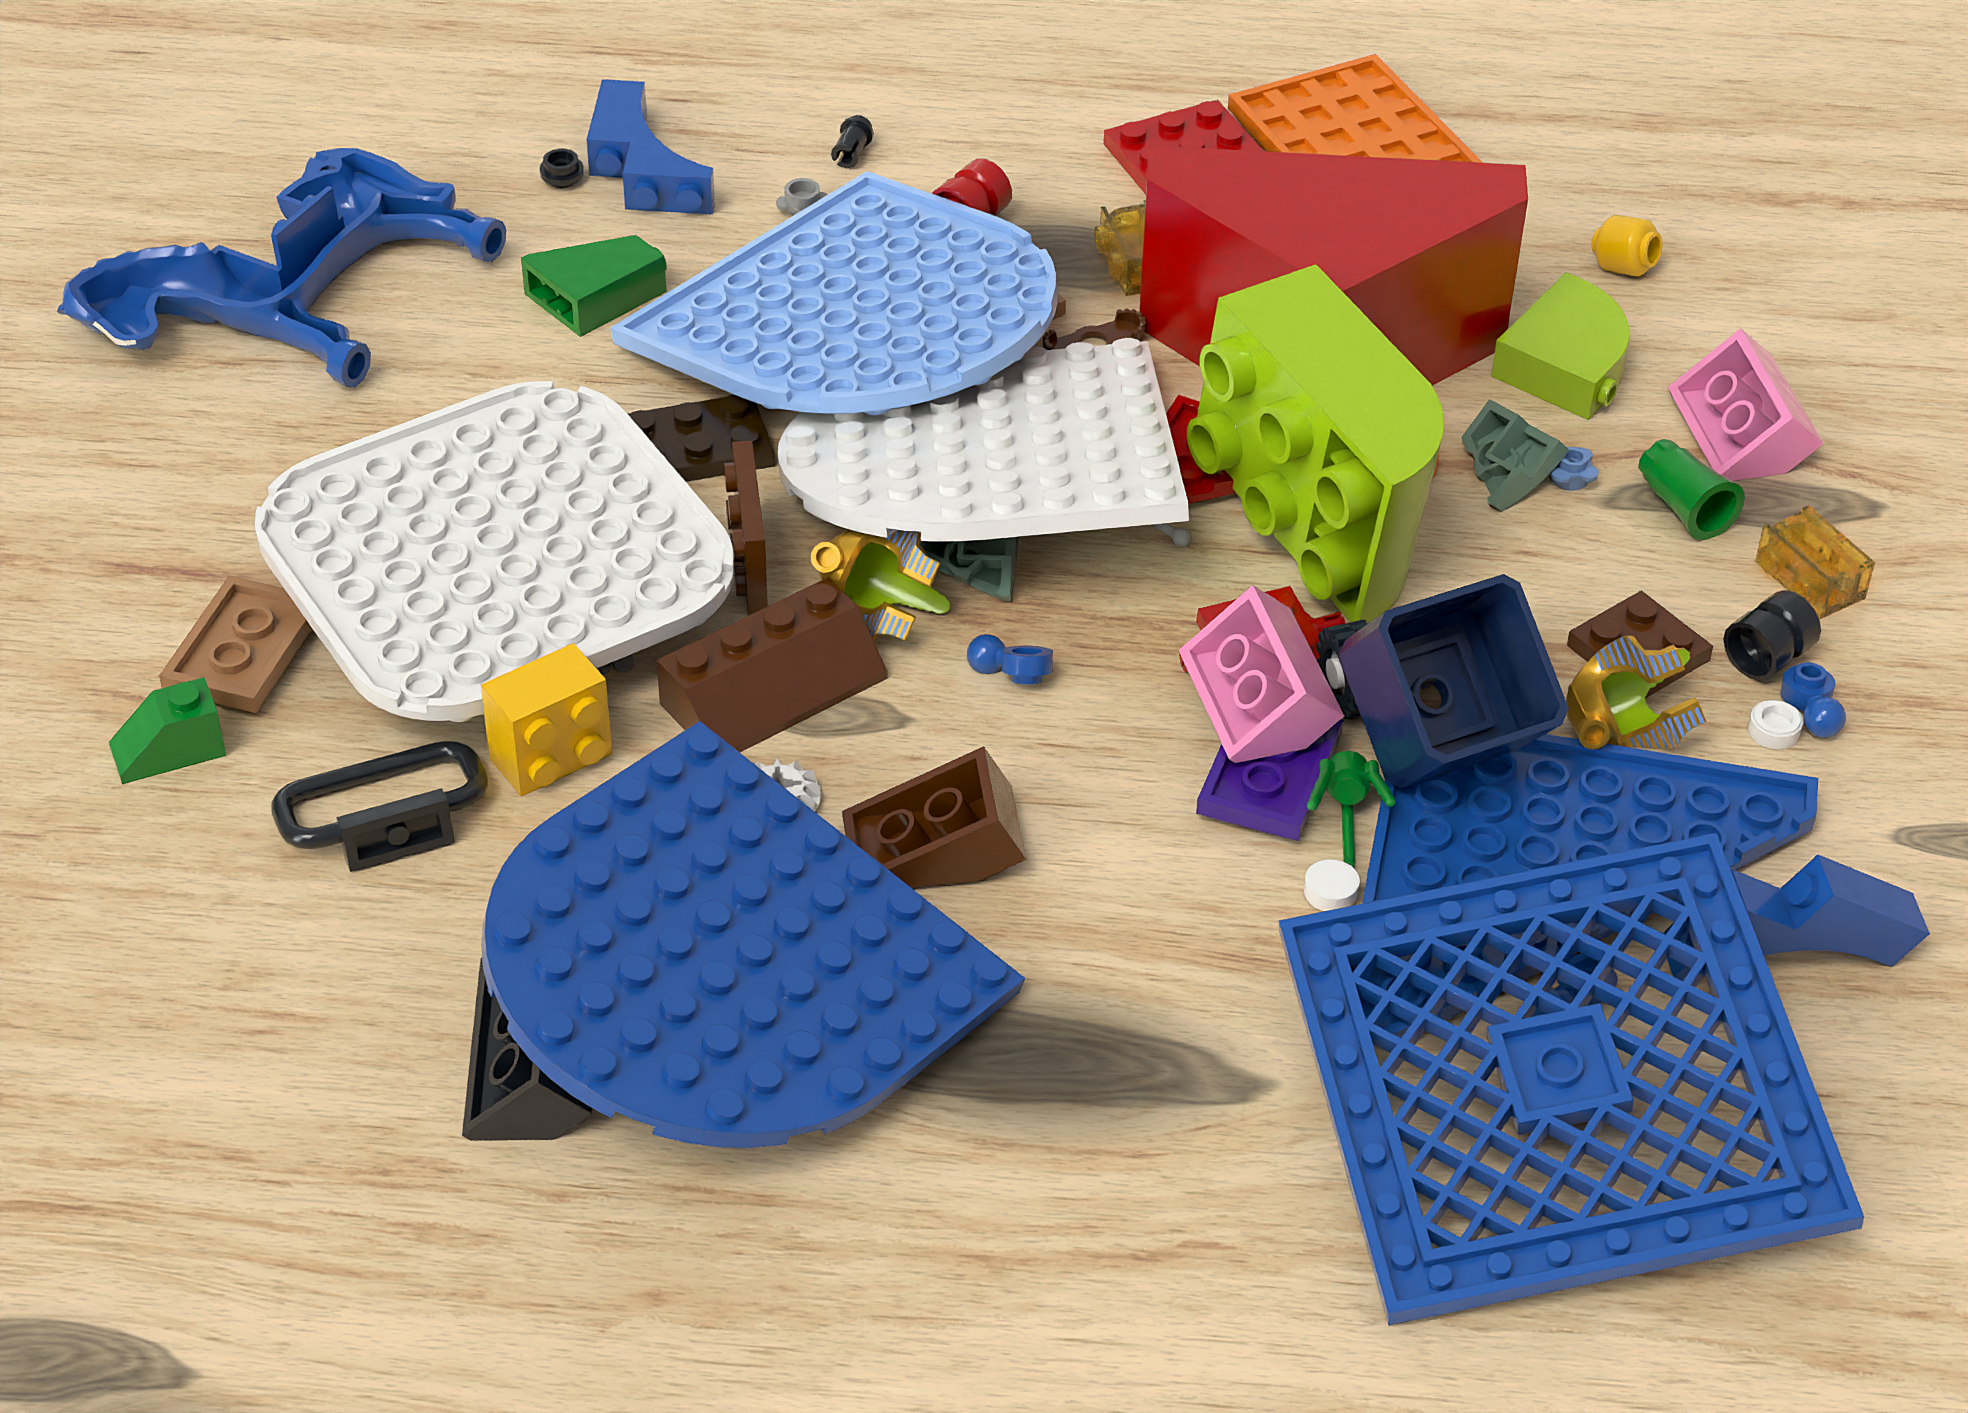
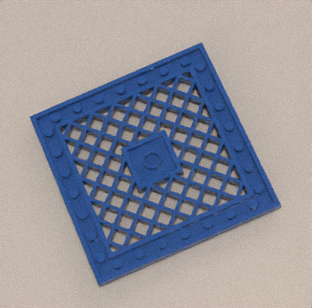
[1279,833,1864,1325]

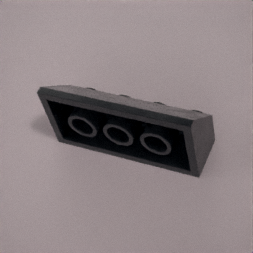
[462,958,593,1141]

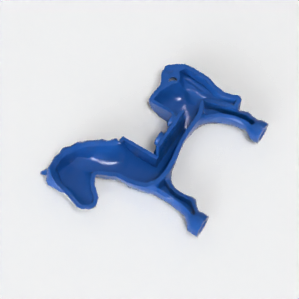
[57,148,507,387]

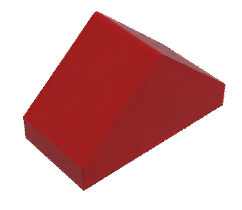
[1139,145,1528,386]

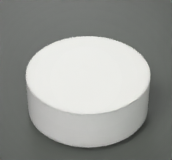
[1748,700,1803,750]
[1304,859,1360,911]

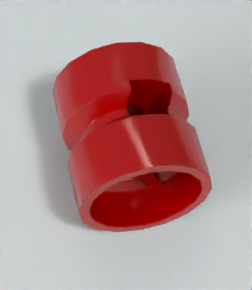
[932,158,1012,216]

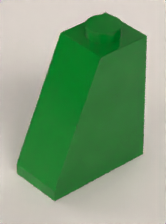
[521,235,667,337]

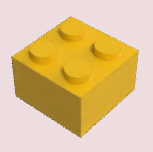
[481,643,612,797]

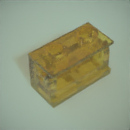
[1094,200,1146,296]
[1755,505,1875,619]

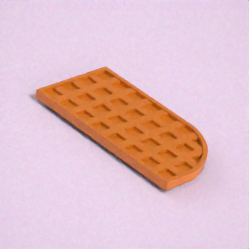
[1228,54,1483,163]

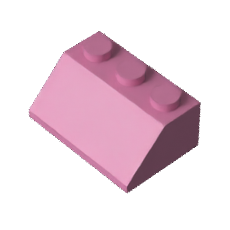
[1667,328,1824,481]
[1178,585,1344,763]

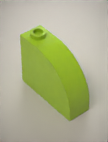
[1491,272,1630,420]

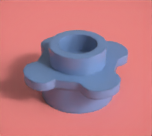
[1551,447,1599,491]

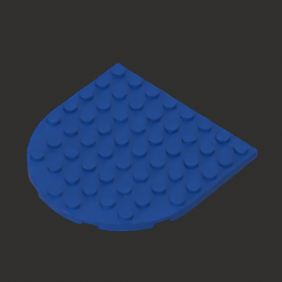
[481,721,1025,1148]

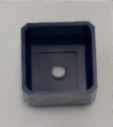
[1339,574,1569,789]

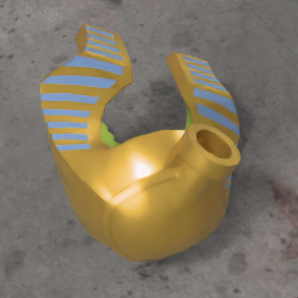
[811,529,950,641]
[1566,636,1707,749]

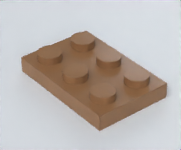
[159,575,312,713]

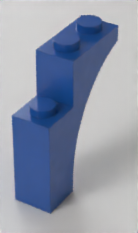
[586,79,715,214]
[1663,854,1930,981]

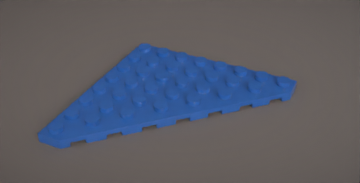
[1351,734,1818,1038]

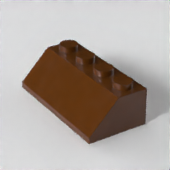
[657,577,887,752]

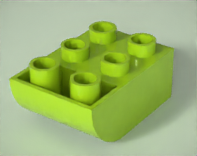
[1187,264,1444,623]

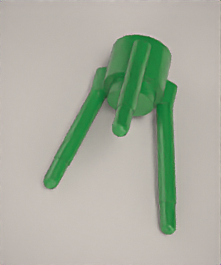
[1307,751,1396,869]

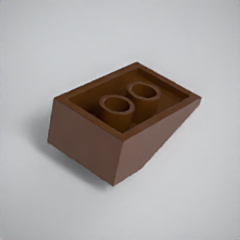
[842,746,1027,887]

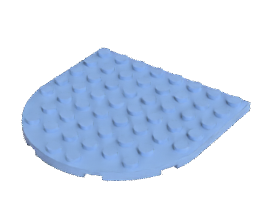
[610,171,1058,415]

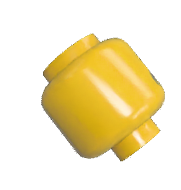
[1592,215,1663,276]

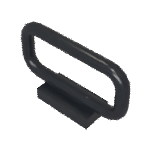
[271,741,488,872]

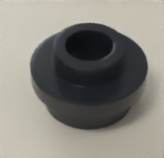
[539,148,584,188]

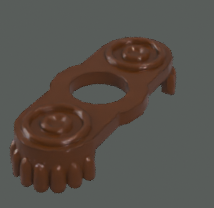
[1042,308,1146,350]

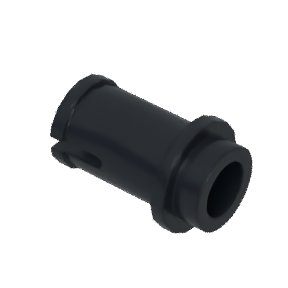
[831,115,874,168]

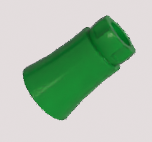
[1638,439,1745,540]

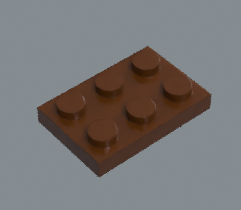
[724,441,768,615]

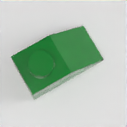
[109,677,226,784]

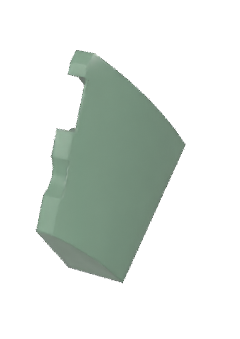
[1461,399,1569,512]
[920,537,1018,601]

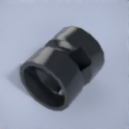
[1723,590,1821,681]

